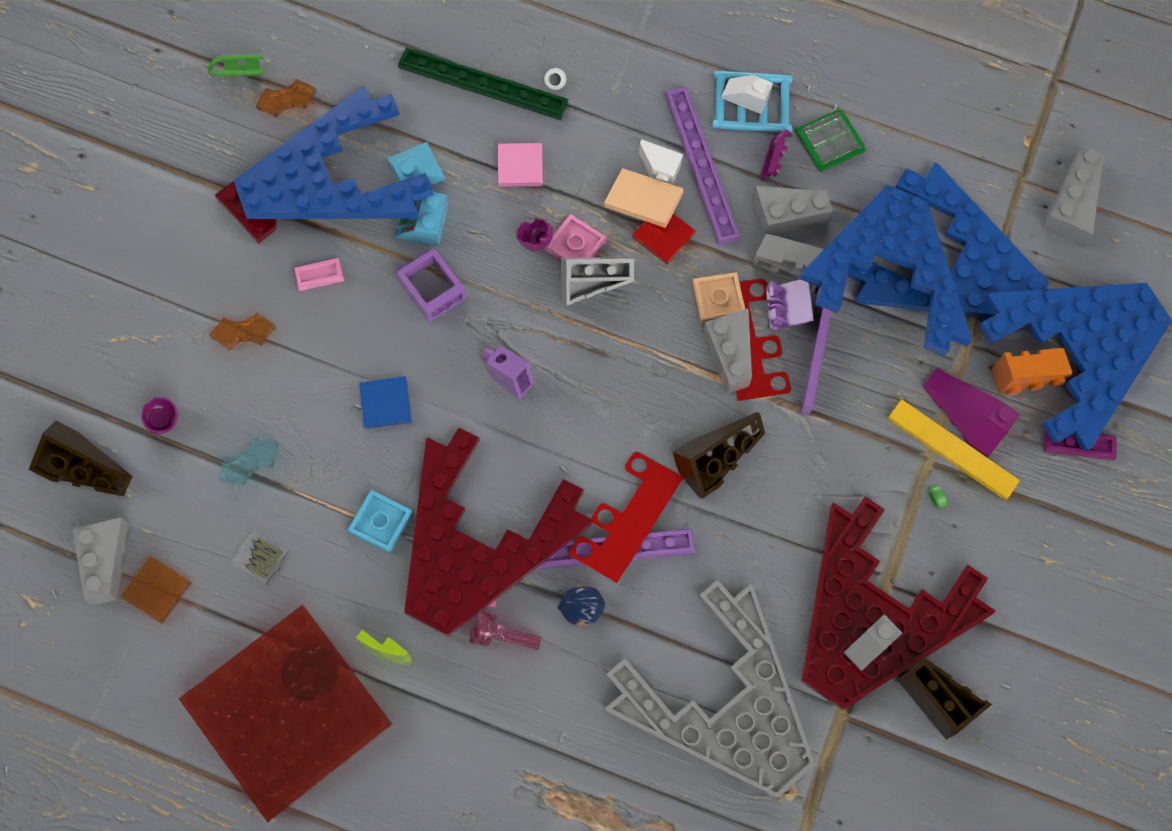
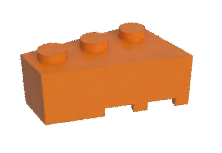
[991,348,1072,396]

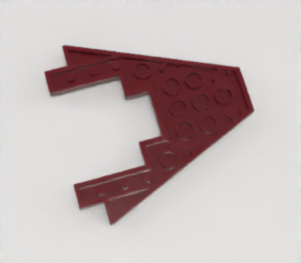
[404,427,593,637]

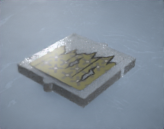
[230,530,289,585]

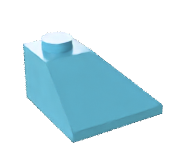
[386,142,445,185]

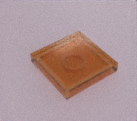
[120,556,192,624]

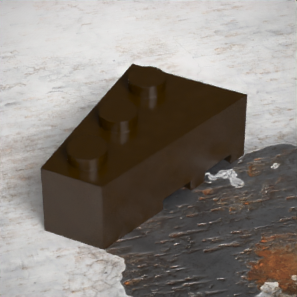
[897,658,992,740]

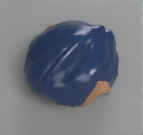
[557,585,605,626]

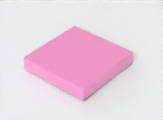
[498,143,543,187]
[544,214,607,261]

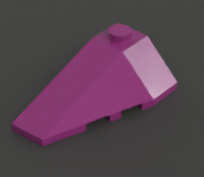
[923,368,1021,458]

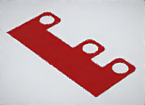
[736,278,791,401]
[569,452,683,583]

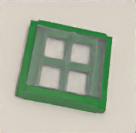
[795,108,866,172]

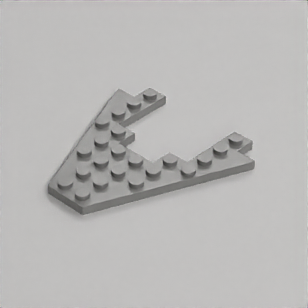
[604,580,815,799]

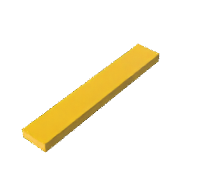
[887,399,1020,501]

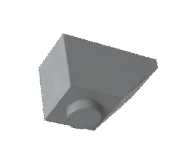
[844,614,902,671]

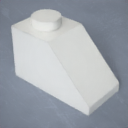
[721,75,773,114]
[639,140,683,185]

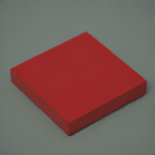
[632,213,696,265]

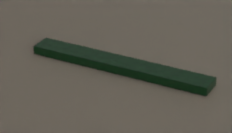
[398,47,568,121]

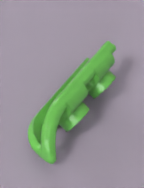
[208,55,264,77]

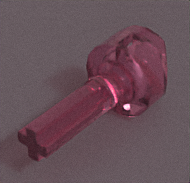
[469,611,542,650]

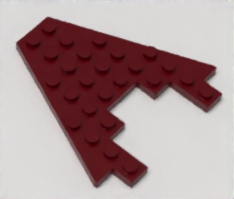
[801,496,996,711]

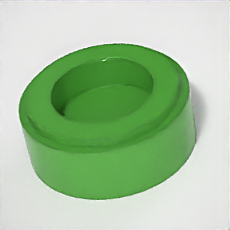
[928,484,947,509]

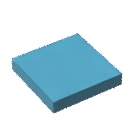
[347,490,414,554]

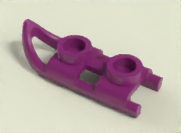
[759,130,793,180]

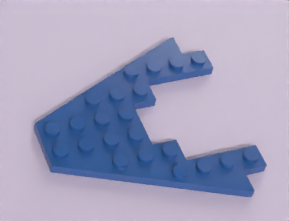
[234,86,434,219]
[847,162,1050,318]
[799,185,972,356]

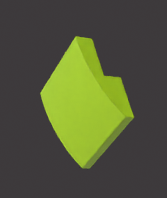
[356,630,412,665]

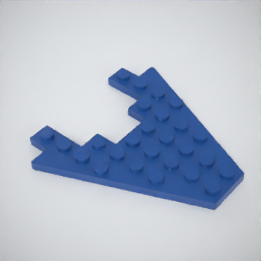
[978,283,1172,452]

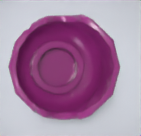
[516,217,553,251]
[141,397,179,434]

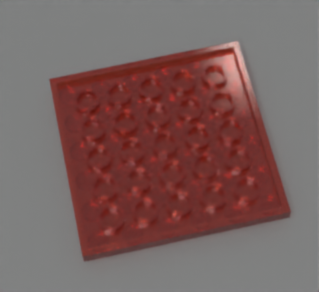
[179,604,393,822]

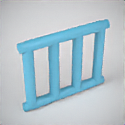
[712,71,793,133]

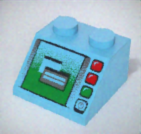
[395,192,448,246]

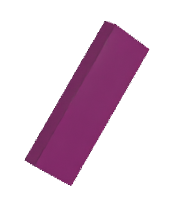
[1044,430,1116,461]

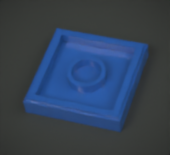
[359,376,412,429]

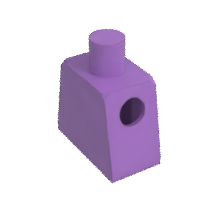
[481,346,534,399]

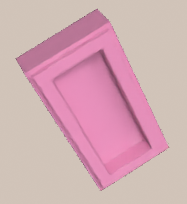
[294,258,344,291]

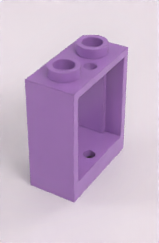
[396,248,467,322]

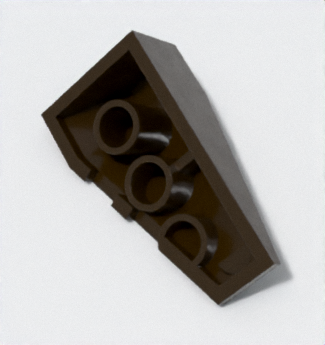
[672,412,765,499]
[28,421,133,497]

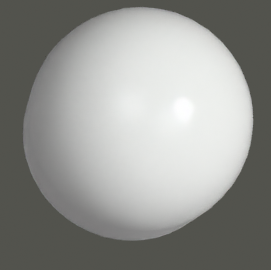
[544,68,566,90]

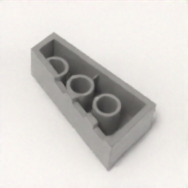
[1043,145,1104,246]

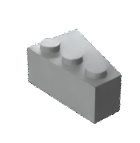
[752,186,833,237]
[752,233,824,293]
[561,257,634,306]
[703,309,752,394]
[72,517,130,606]

